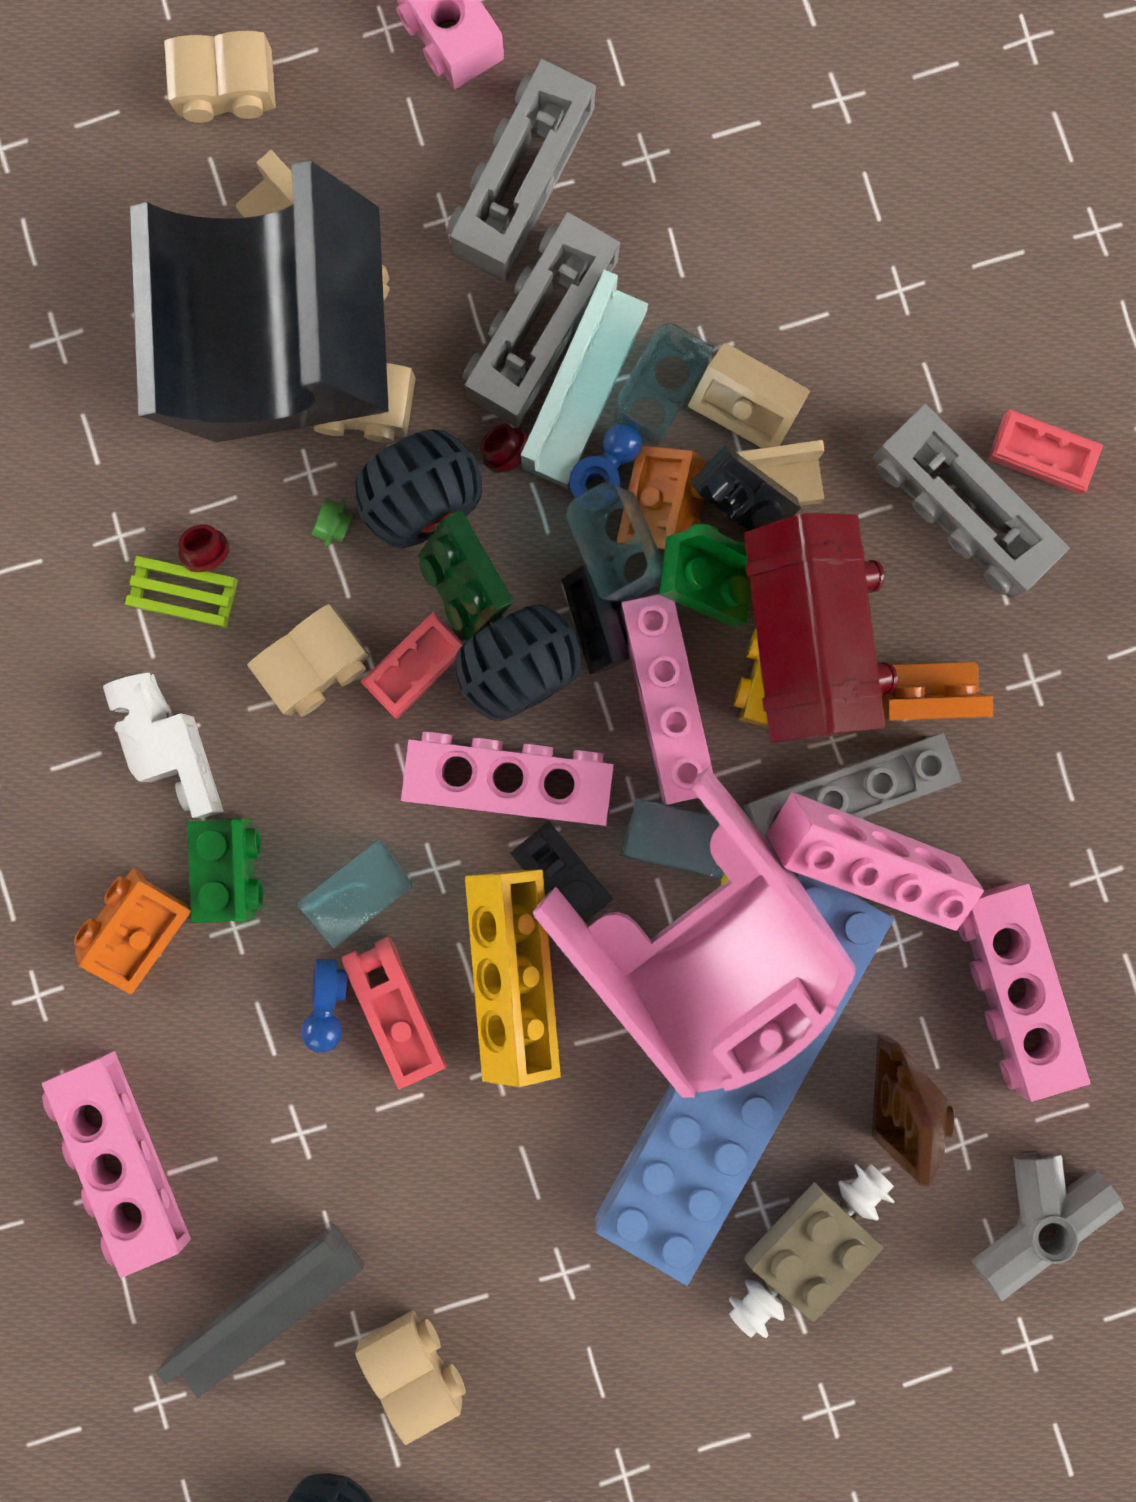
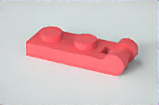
[342,936,447,1090]

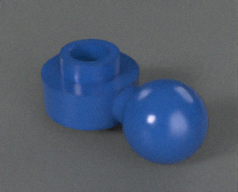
[569,423,642,510]
[301,959,347,1053]

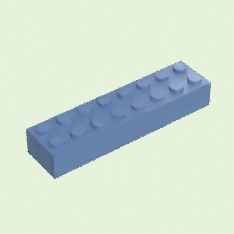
[595,871,895,1286]

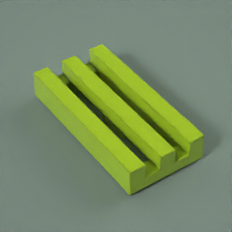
[125,556,238,629]

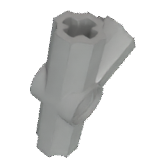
[971,1152,1124,1302]

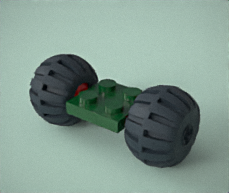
[355,429,582,721]

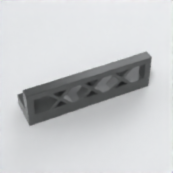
[156,1224,365,1398]

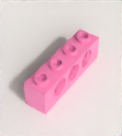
[396,0,504,90]
[619,594,713,805]
[401,732,614,826]
[766,792,985,931]
[958,882,1091,1102]
[41,1051,191,1278]

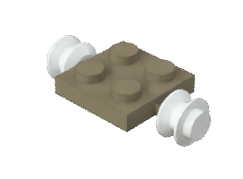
[729,1164,895,1338]

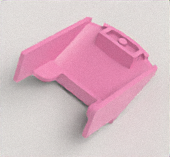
[533,768,855,1098]

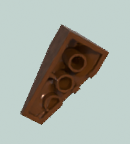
[872,1035,954,1186]

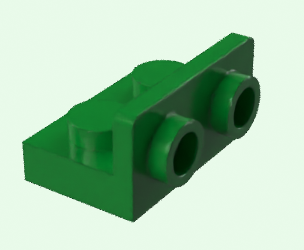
[659,524,751,627]
[187,818,263,923]

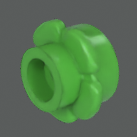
[311,498,352,547]

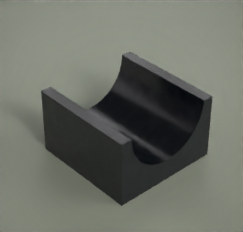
[130,160,389,442]

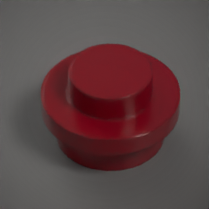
[480,424,528,473]
[178,524,229,572]

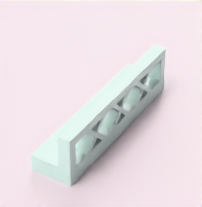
[521,270,648,489]

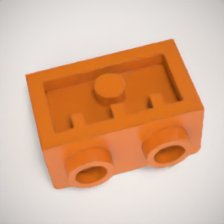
[616,446,707,553]
[881,662,993,721]
[73,867,191,995]

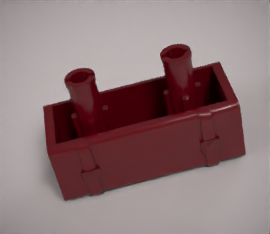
[744,513,898,743]

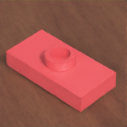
[987,409,1103,495]
[360,612,464,719]

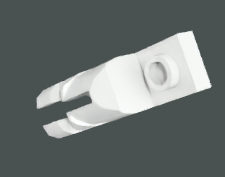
[103,673,224,818]

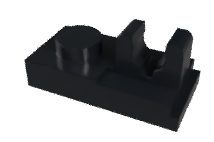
[690,445,801,531]
[562,563,630,675]
[510,821,613,922]

